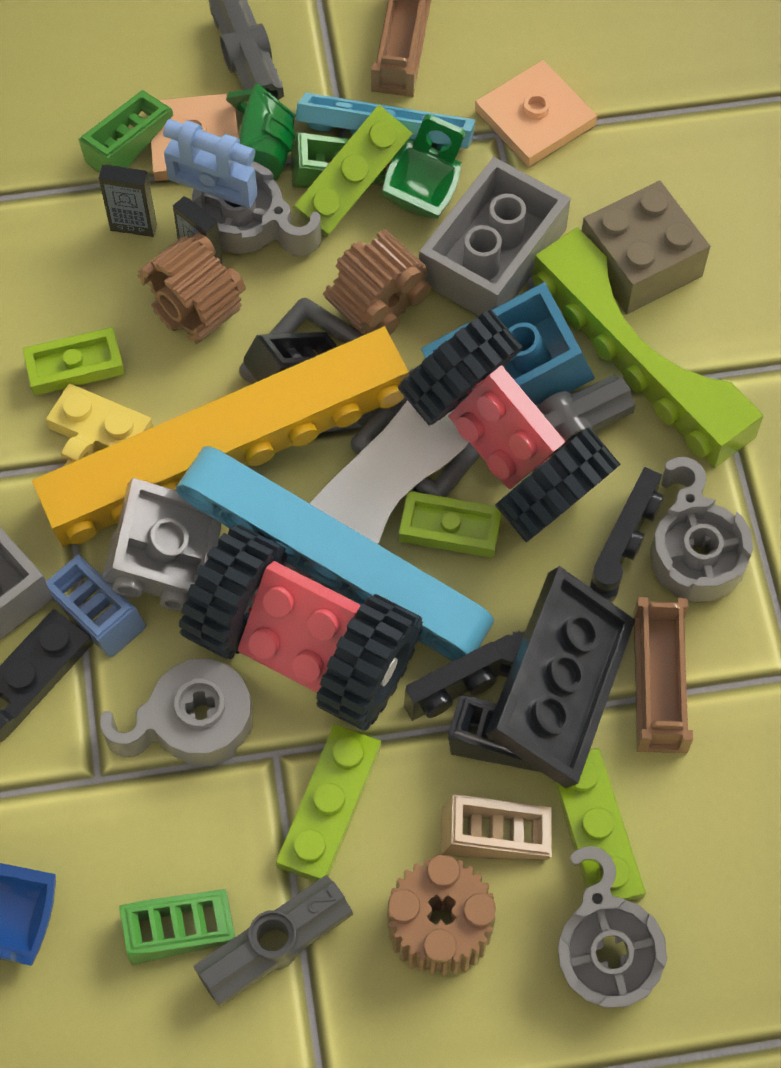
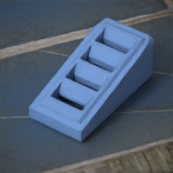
[46,554,146,657]

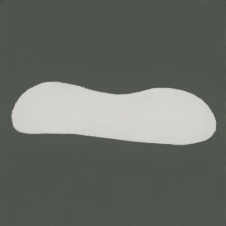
[284,400,469,584]

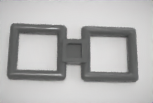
[239,298,480,497]

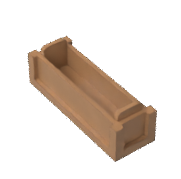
[371,0,431,97]
[634,597,693,753]

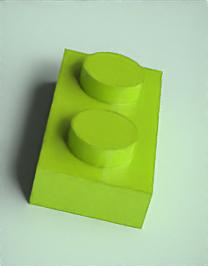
[22,327,125,396]
[399,491,502,558]

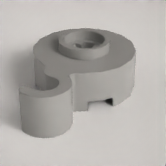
[192,161,322,256]
[650,457,753,602]
[100,659,253,767]
[558,846,667,1008]

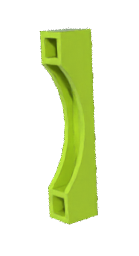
[532,227,764,468]

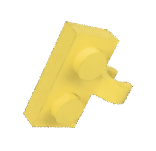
[46,383,153,466]

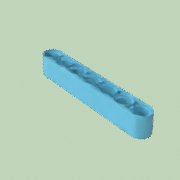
[176,446,494,661]

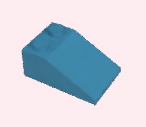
[421,282,595,405]

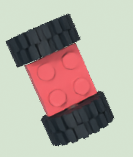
[398,310,621,542]
[179,525,423,731]

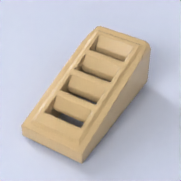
[440,794,551,860]

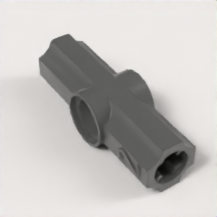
[209,0,284,103]
[537,374,636,452]
[193,875,353,1007]

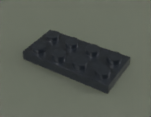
[485,566,635,789]

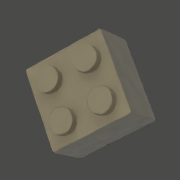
[581,180,711,314]

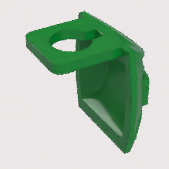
[226,84,296,181]
[382,114,466,218]

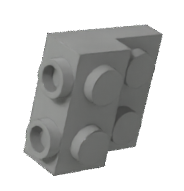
[102,478,222,611]

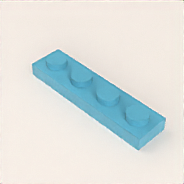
[296,93,476,151]

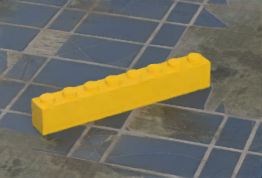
[32,326,409,547]

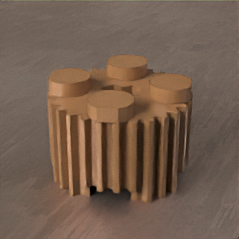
[323,229,431,335]
[137,232,246,344]
[388,855,496,976]

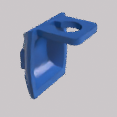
[0,863,56,966]

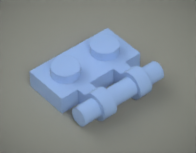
[163,119,258,209]

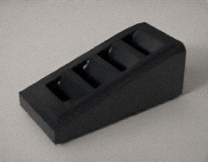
[243,332,338,382]
[448,695,542,773]

